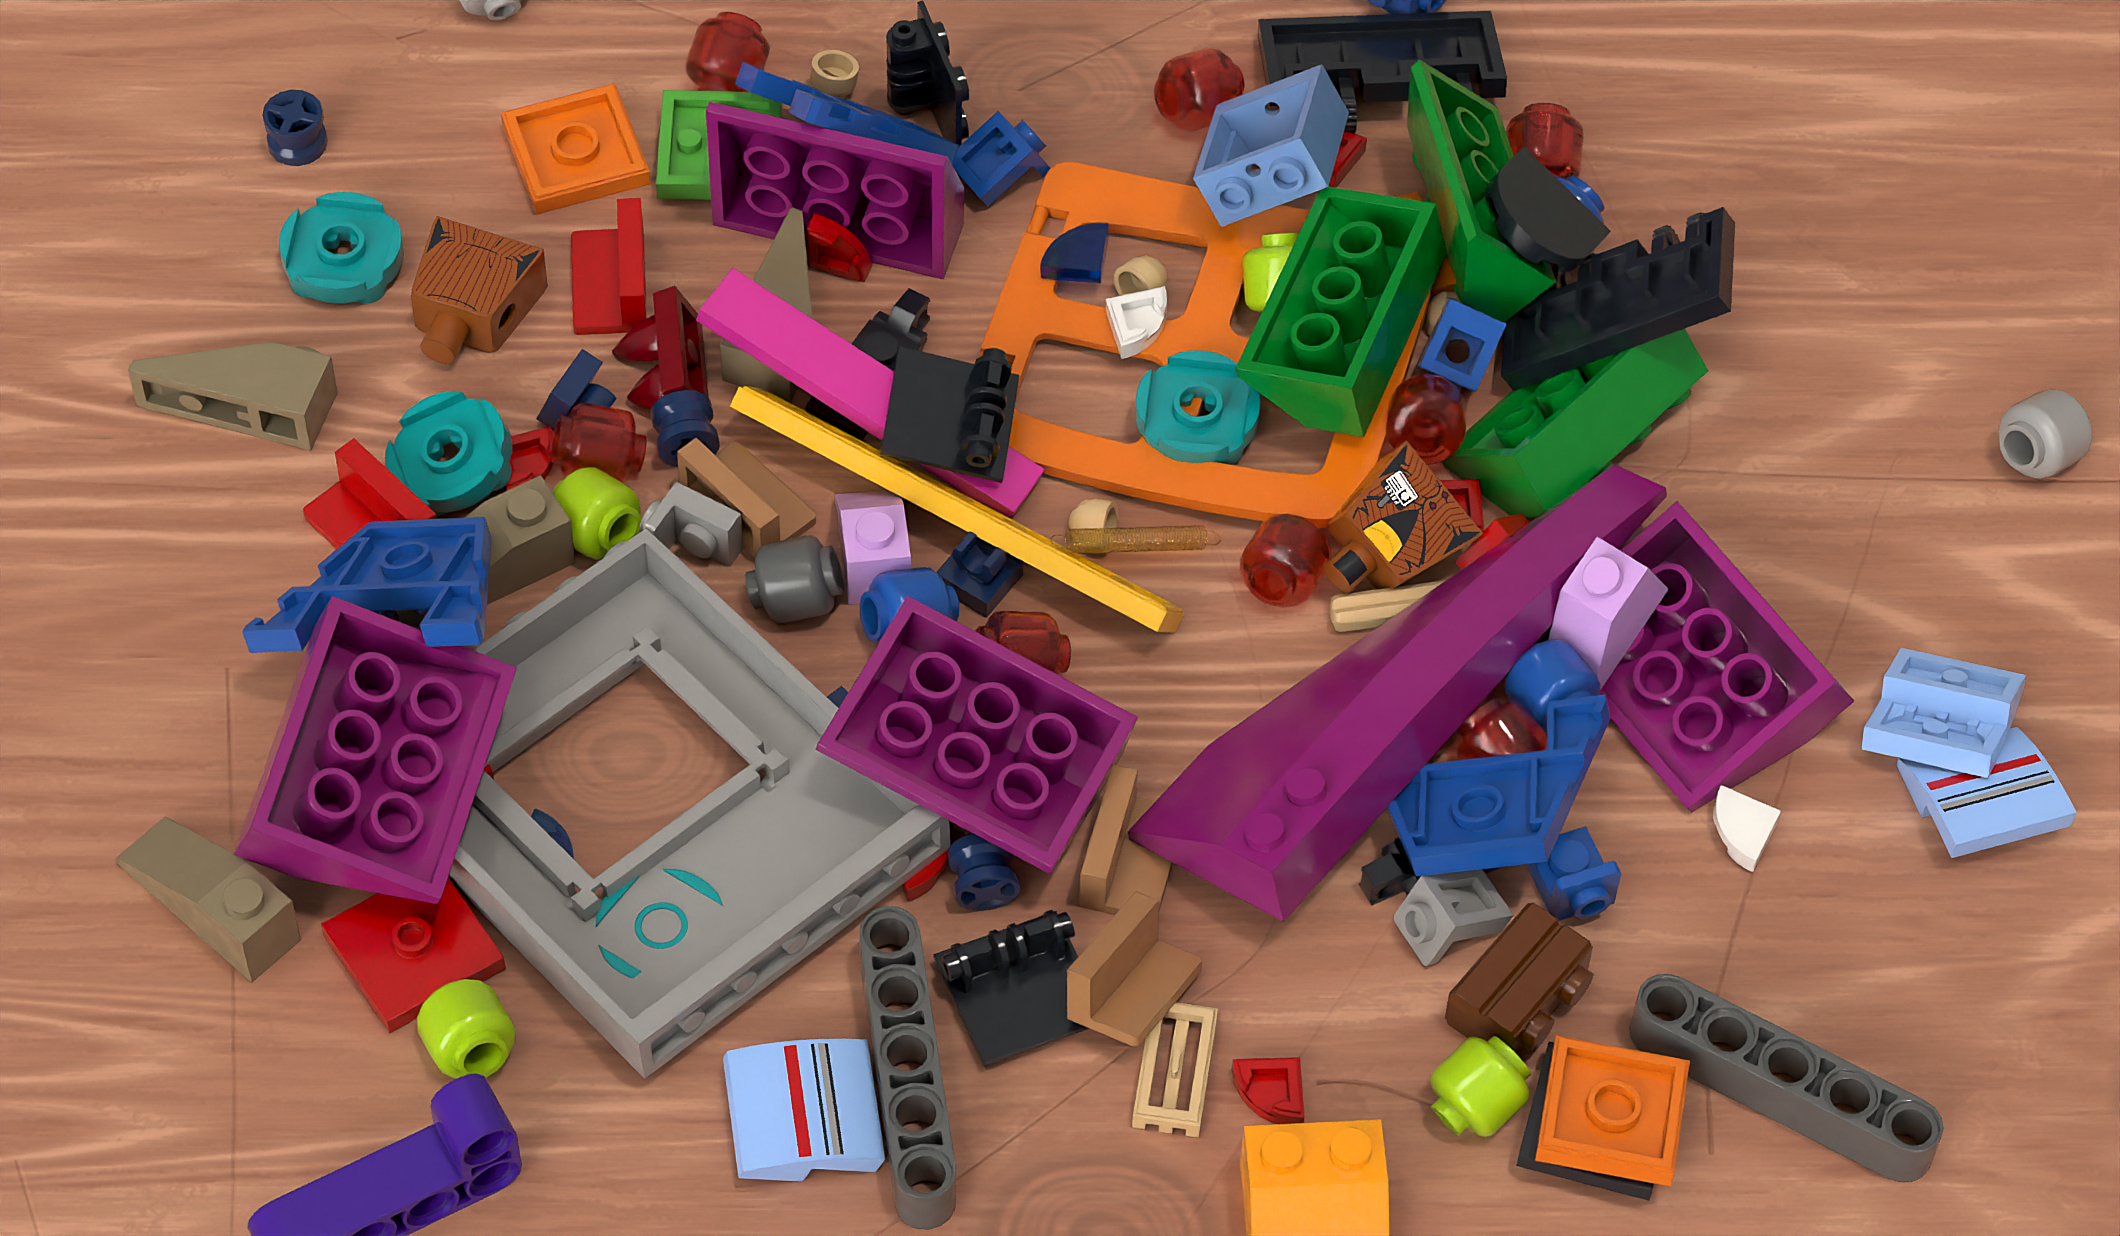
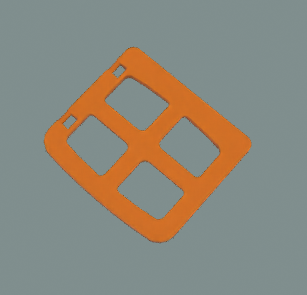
[979,162,1441,528]

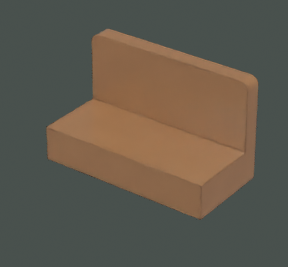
[677,438,816,558]
[1079,764,1173,915]
[1067,891,1202,1046]

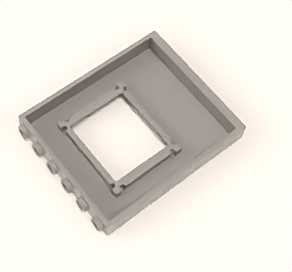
[448,528,951,1079]

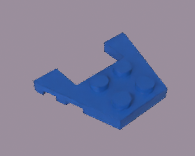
[735,62,959,164]
[242,517,492,653]
[1387,694,1610,876]

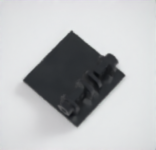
[886,0,969,147]
[880,346,1019,483]
[933,910,1090,1067]

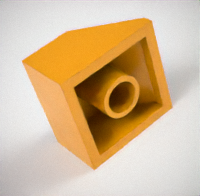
[1240,1119,1389,1236]

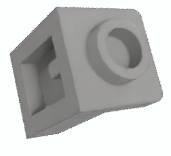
[640,482,743,567]
[1394,869,1514,966]

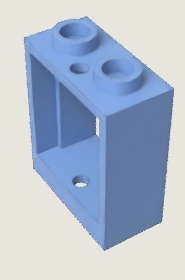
[1193,64,1349,227]

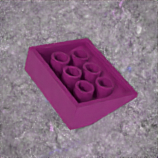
[706,101,964,279]
[1541,501,1854,813]
[233,596,517,904]
[816,596,1138,874]

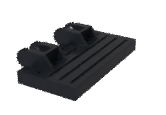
[1258,10,1507,133]
[1501,207,1735,391]

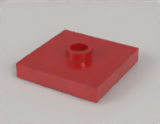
[321,877,506,1033]

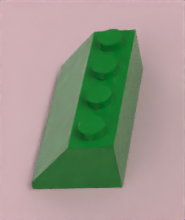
[1407,59,1556,323]
[1235,186,1447,437]
[1439,329,1708,517]

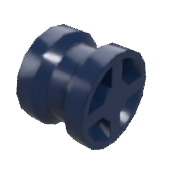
[262,89,328,166]
[651,390,720,467]
[947,833,1021,911]

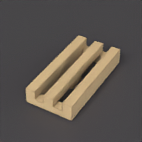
[1132,1002,1218,1138]

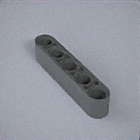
[859,906,956,1230]
[1629,974,1944,1183]

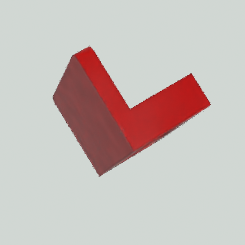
[571,198,647,335]
[303,438,436,549]

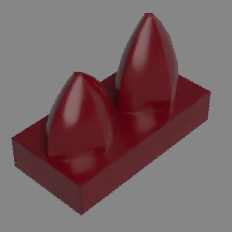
[612,286,709,409]

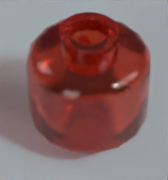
[685,11,770,92]
[1154,47,1245,132]
[1506,103,1584,179]
[1385,374,1467,465]
[551,403,647,483]
[1239,513,1332,608]
[975,611,1071,675]
[1456,698,1547,760]

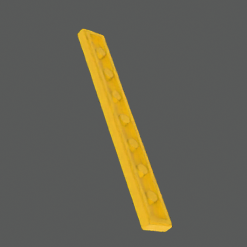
[730,386,1184,633]

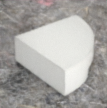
[1106,286,1167,359]
[1713,785,1781,872]

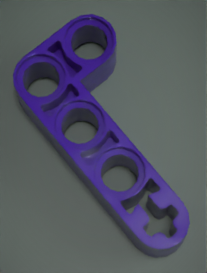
[247,1073,522,1236]

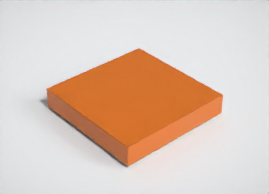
[501,83,651,215]
[1535,1035,1690,1187]

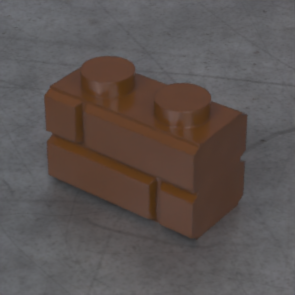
[1445,902,1594,1054]

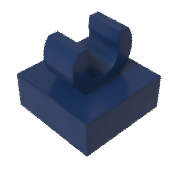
[536,348,617,433]
[937,531,1023,618]

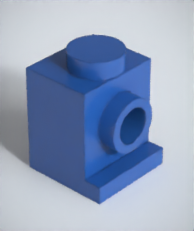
[1416,299,1507,398]

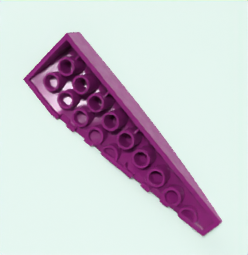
[1128,464,1667,922]

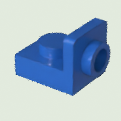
[952,111,1050,207]
[1526,826,1621,921]

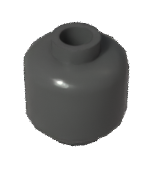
[745,535,844,624]

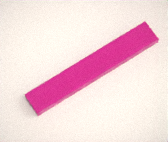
[696,268,1045,519]

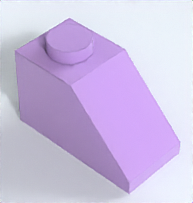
[835,490,911,605]
[1548,537,1669,690]

